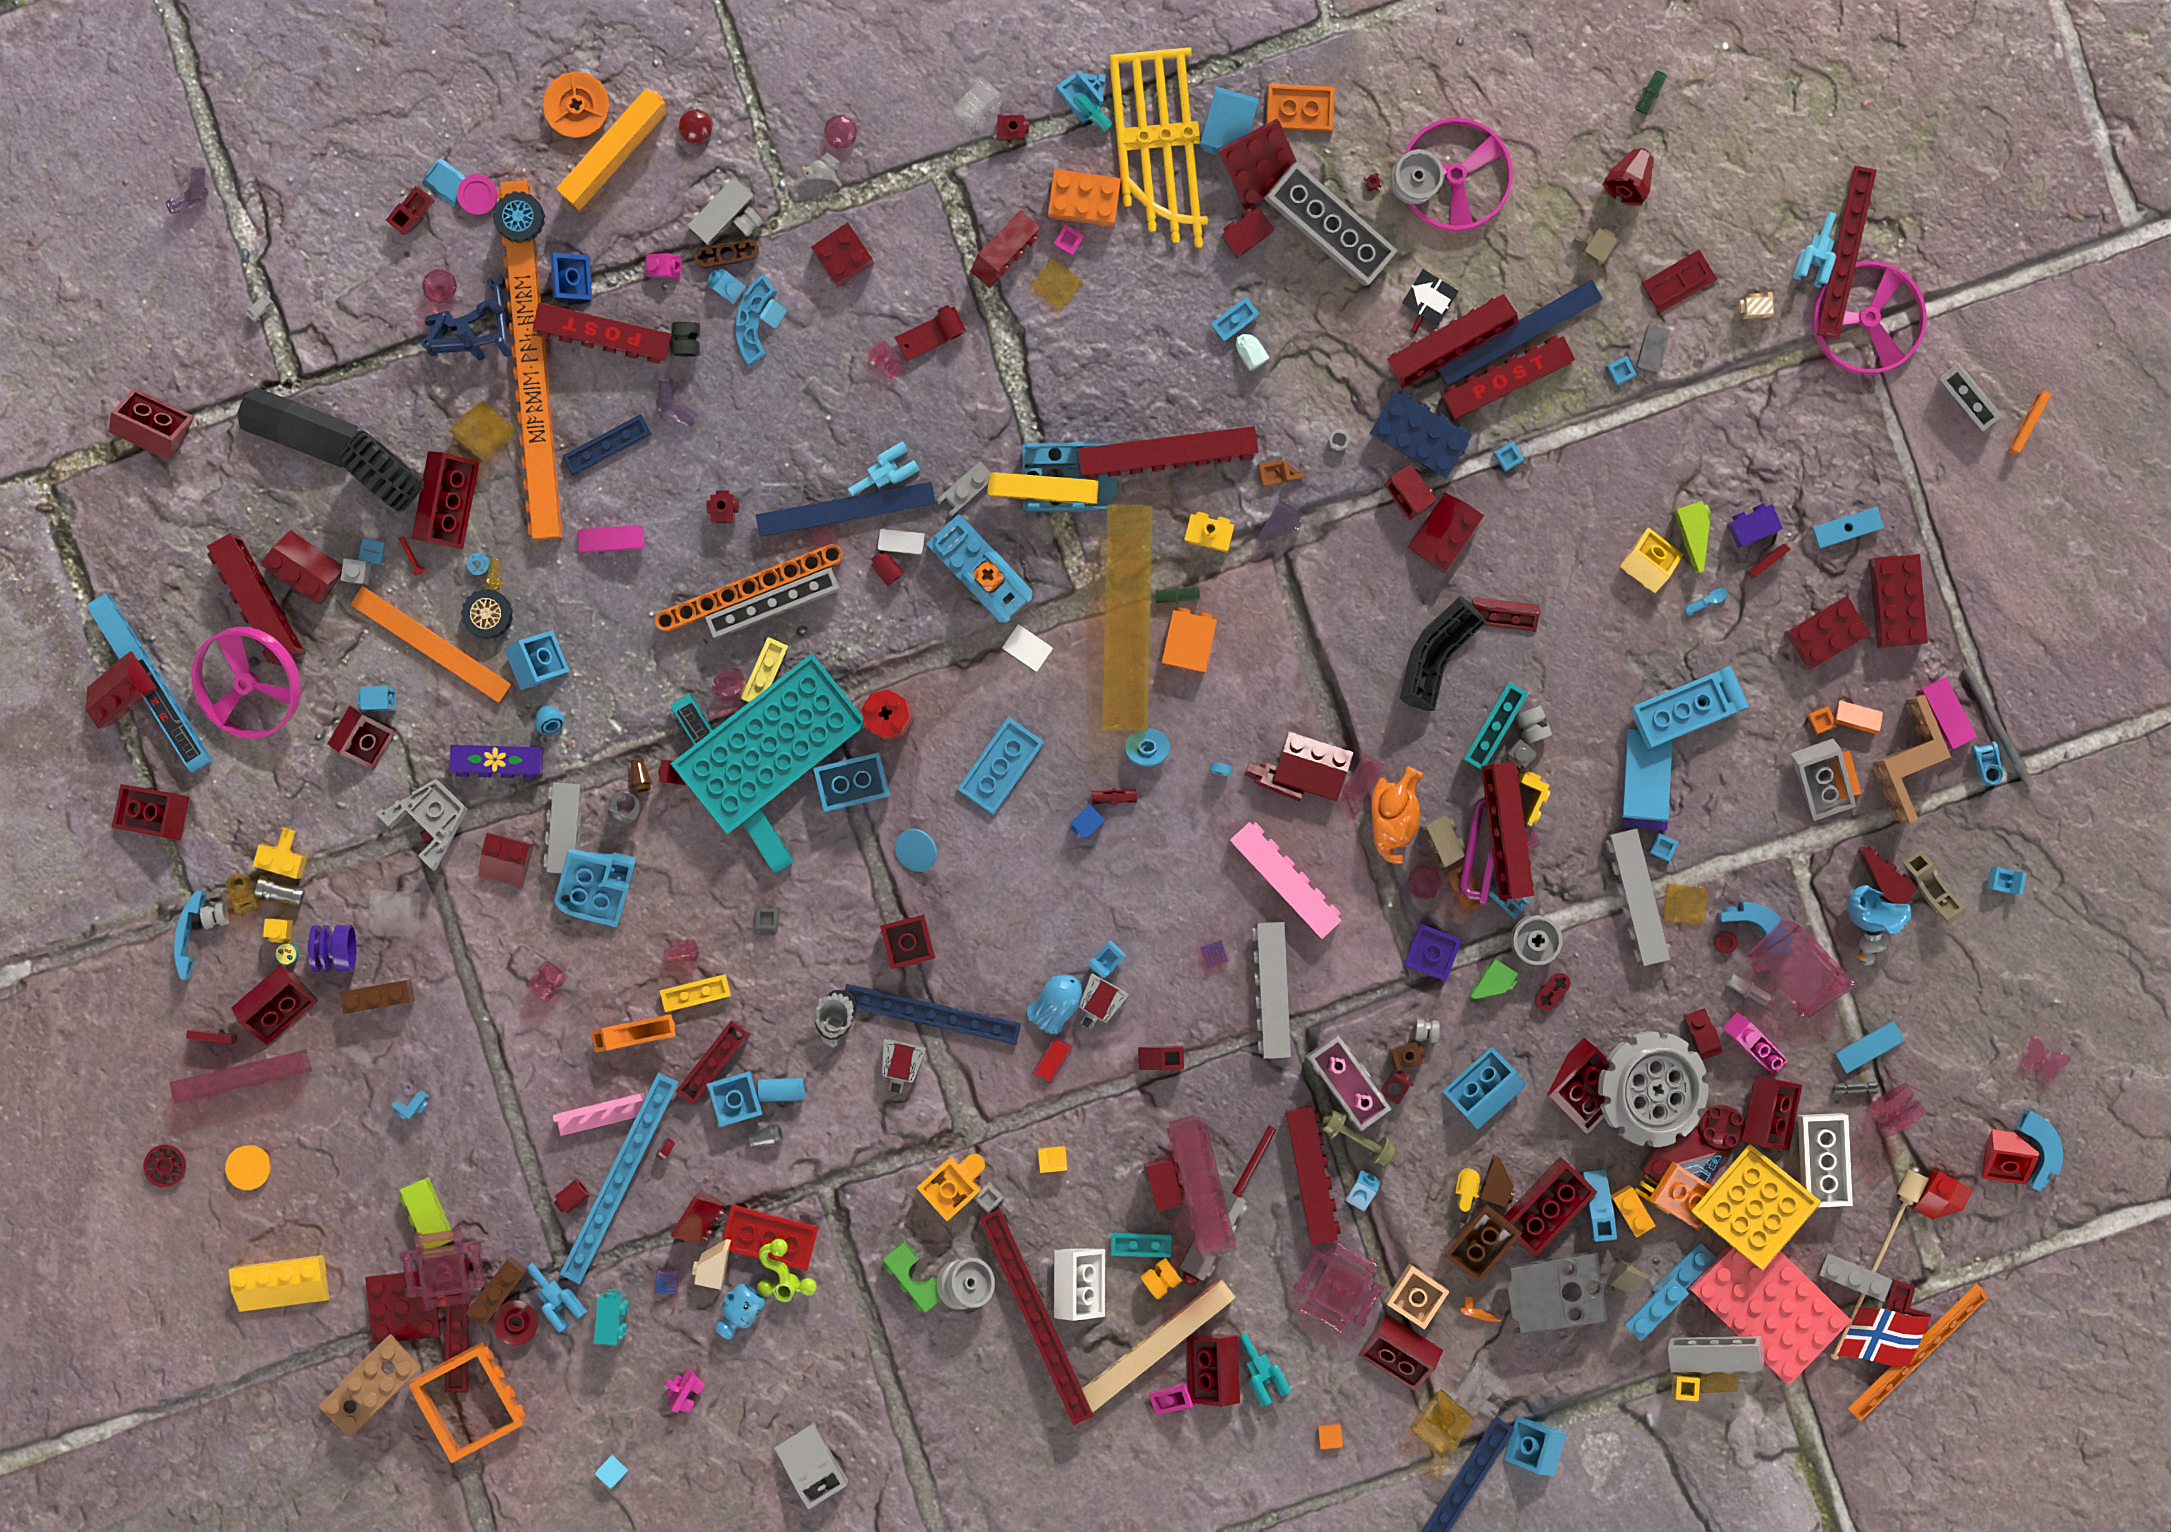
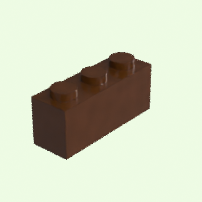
[339,979,415,1014]
[465,1257,528,1327]

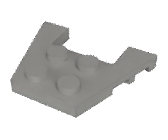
[376,779,468,871]

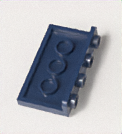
[1369,390,1472,479]

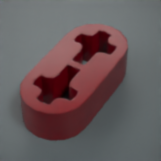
[1535,973,1571,1010]

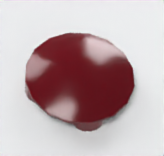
[1700,1104,1744,1149]

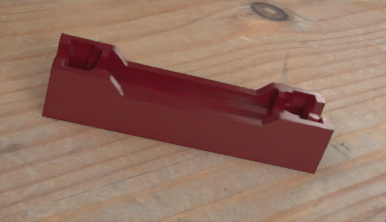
[676,1020,750,1105]

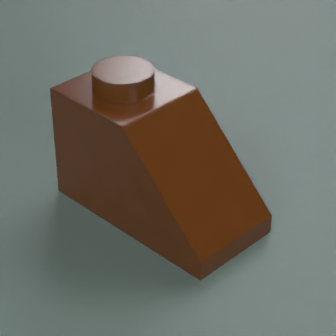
[1478,1154,1515,1208]

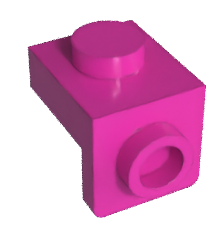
[645,253,681,279]

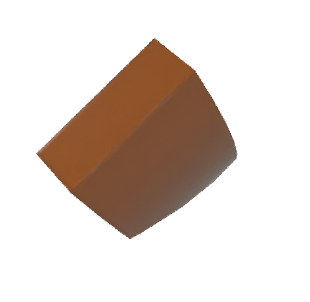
[1257,460,1305,487]

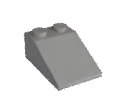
[1791,739,1856,821]

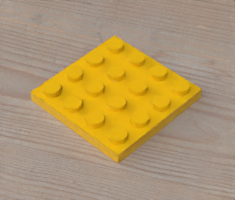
[1692,1144,1821,1271]

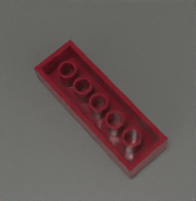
[207,533,306,666]

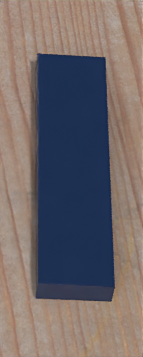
[562,414,652,476]

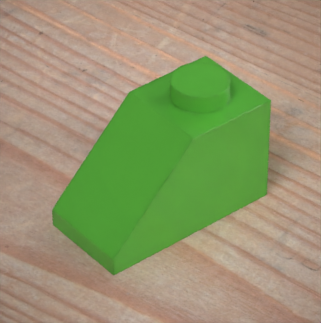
[1469,958,1518,999]

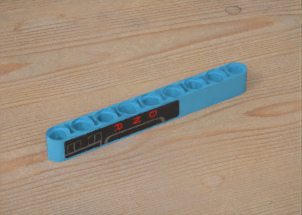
[87,592,212,773]

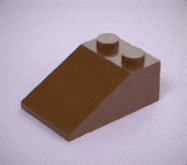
[1444,1204,1522,1284]

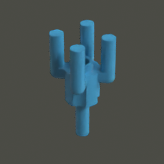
[526,1263,587,1333]

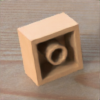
[1385,1264,1449,1329]

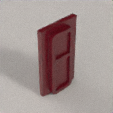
[1641,249,1717,314]

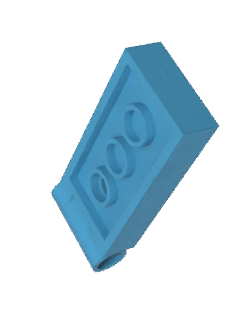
[1630,666,1749,750]

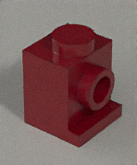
[997,114,1029,141]

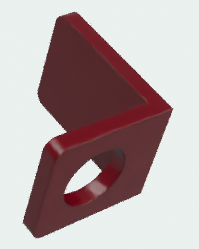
[1380,1071,1414,1104]

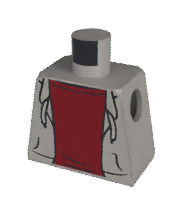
[1079,973,1129,1030]
[882,1038,927,1093]

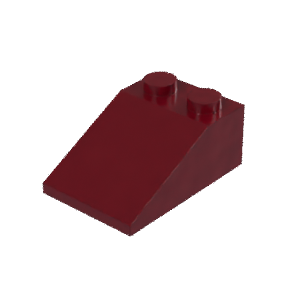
[111,784,190,841]
[671,1190,725,1244]

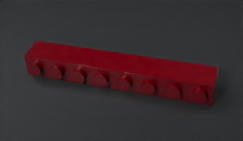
[1076,426,1259,480]

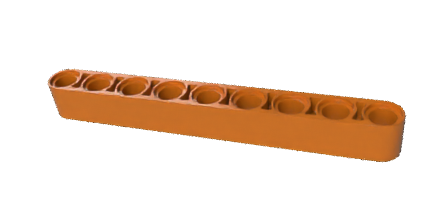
[655,544,843,632]

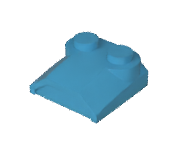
[707,1071,763,1127]

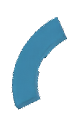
[735,273,777,367]

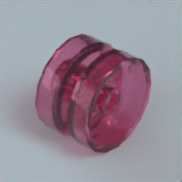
[1866,1083,1926,1137]

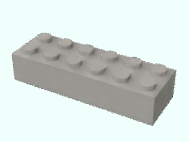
[1263,162,1398,286]

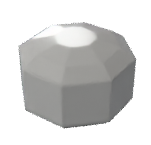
[1328,429,1350,452]

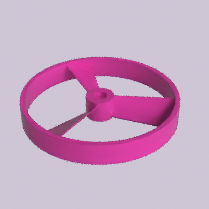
[1404,118,1513,232]
[1812,261,1927,375]
[191,627,301,739]

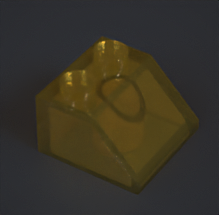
[449,401,516,464]
[1408,1389,1474,1459]

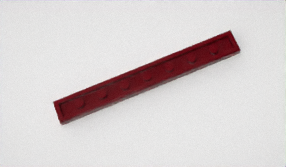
[1817,165,1877,339]

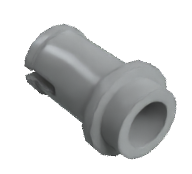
[245,294,274,322]

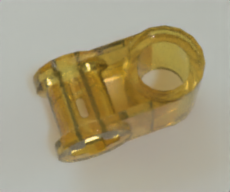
[226,873,261,918]

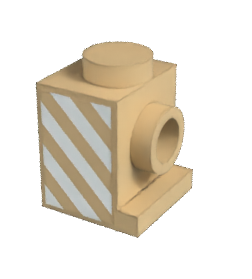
[1739,292,1774,319]

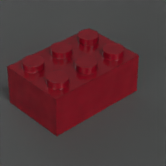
[1785,596,1870,670]

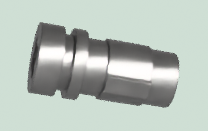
[255,875,305,907]

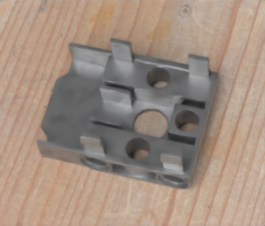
[1507,1251,1608,1333]

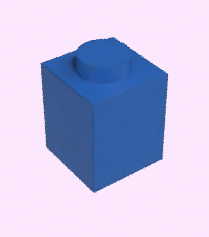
[1070,804,1105,839]

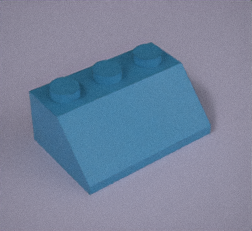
[1442,1047,1527,1130]

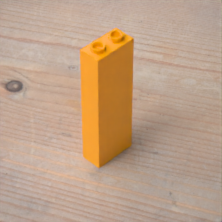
[556,88,668,211]

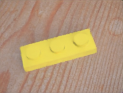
[741,637,789,702]

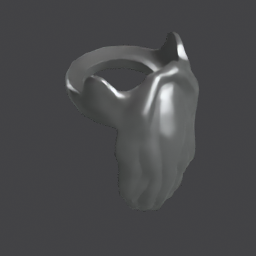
[608,790,641,824]

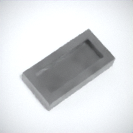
[1636,324,1671,374]

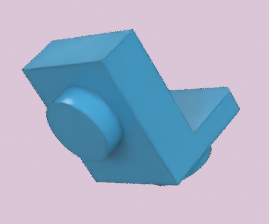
[706,268,746,304]
[1987,866,2026,895]
[1088,940,1127,979]
[391,1091,429,1119]
[1345,1170,1380,1211]

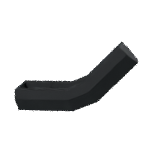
[237,387,358,468]
[1400,596,1487,711]

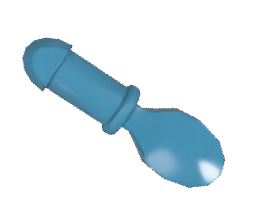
[1684,588,1728,615]

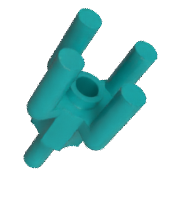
[1239,1333,1292,1407]

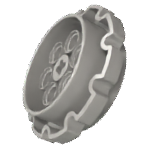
[1598,1031,1708,1147]

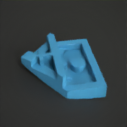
[1055,71,1106,123]

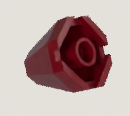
[1602,148,1654,206]

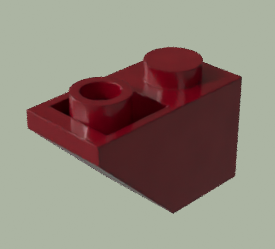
[1138,1045,1184,1070]

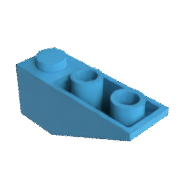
[1583,1169,1617,1242]

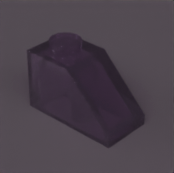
[1256,500,1304,542]

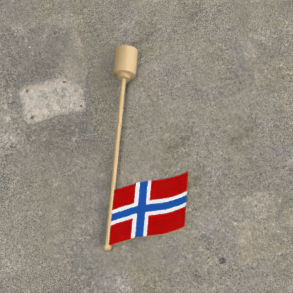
[1831,1169,1932,1367]

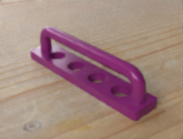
[1460,798,1494,907]

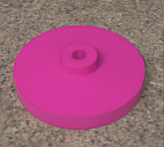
[457,174,498,215]

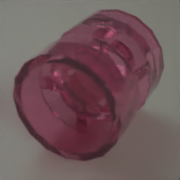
[526,960,568,1002]

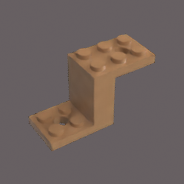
[1874,695,1951,823]
[318,1334,422,1438]

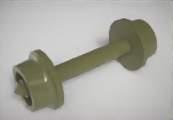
[1321,1110,1396,1166]

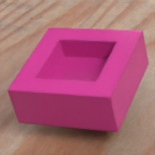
[1054,225,1084,256]

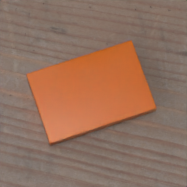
[1266,84,1335,133]
[1649,1161,1713,1231]

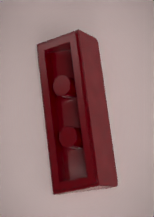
[1472,597,1540,632]

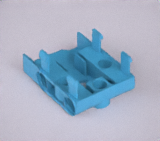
[1022,442,1117,513]

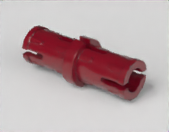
[1092,788,1137,806]

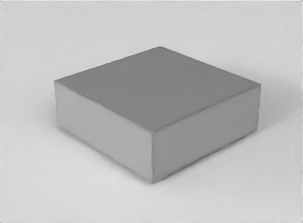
[973,1182,1005,1214]

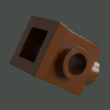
[1389,1041,1426,1071]

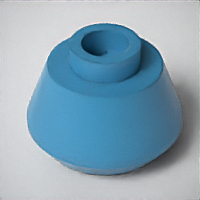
[535,706,565,735]

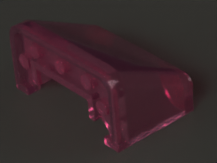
[1747,917,1856,1018]

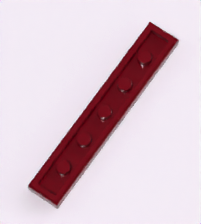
[445,1256,470,1393]

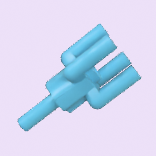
[1792,212,1836,288]
[848,441,920,496]

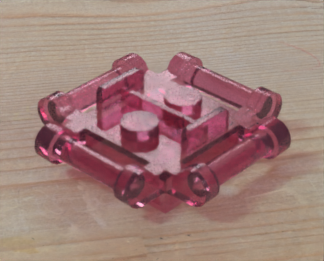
[399,1227,487,1311]
[1293,1241,1385,1334]

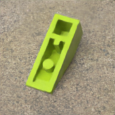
[1673,501,1711,574]

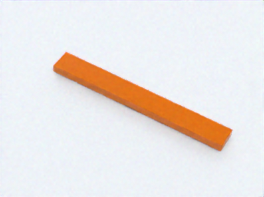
[350,586,512,703]
[1848,1283,1988,1422]

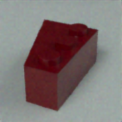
[970,210,1040,289]

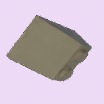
[1420,815,1466,867]

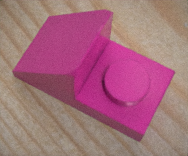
[1149,1382,1193,1415]

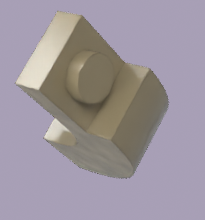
[1903,850,1967,924]

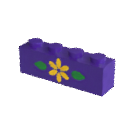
[450,745,544,779]

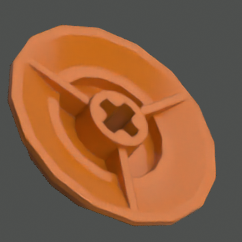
[542,71,610,138]

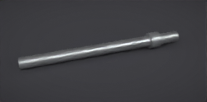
[1962,666,2035,789]

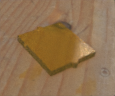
[1030,257,1083,311]

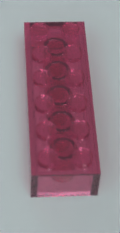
[1167,1115,1237,1257]

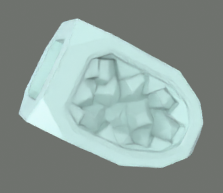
[1236,334,1269,371]

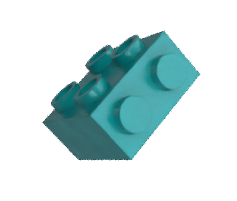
[594,1289,629,1345]

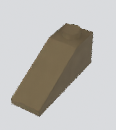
[1607,1258,1649,1295]

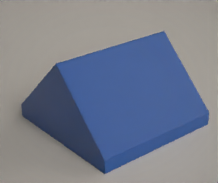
[550,253,592,303]

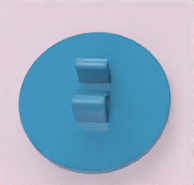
[895,829,937,872]

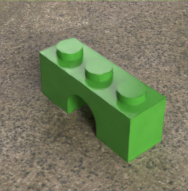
[883,1241,941,1312]

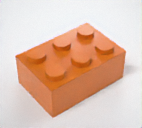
[1048,169,1121,227]

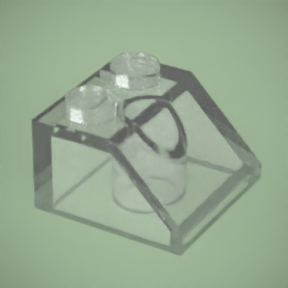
[369,889,421,938]

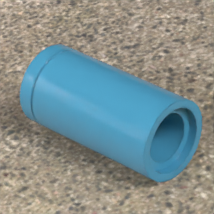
[758,1078,805,1102]

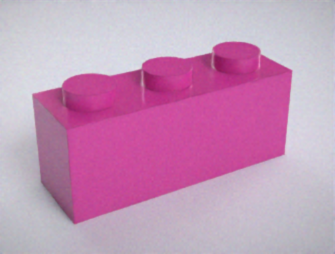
[1917,677,1977,750]

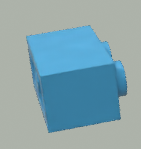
[357,686,396,711]

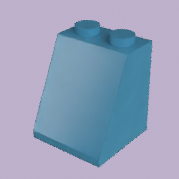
[1200,87,1259,155]

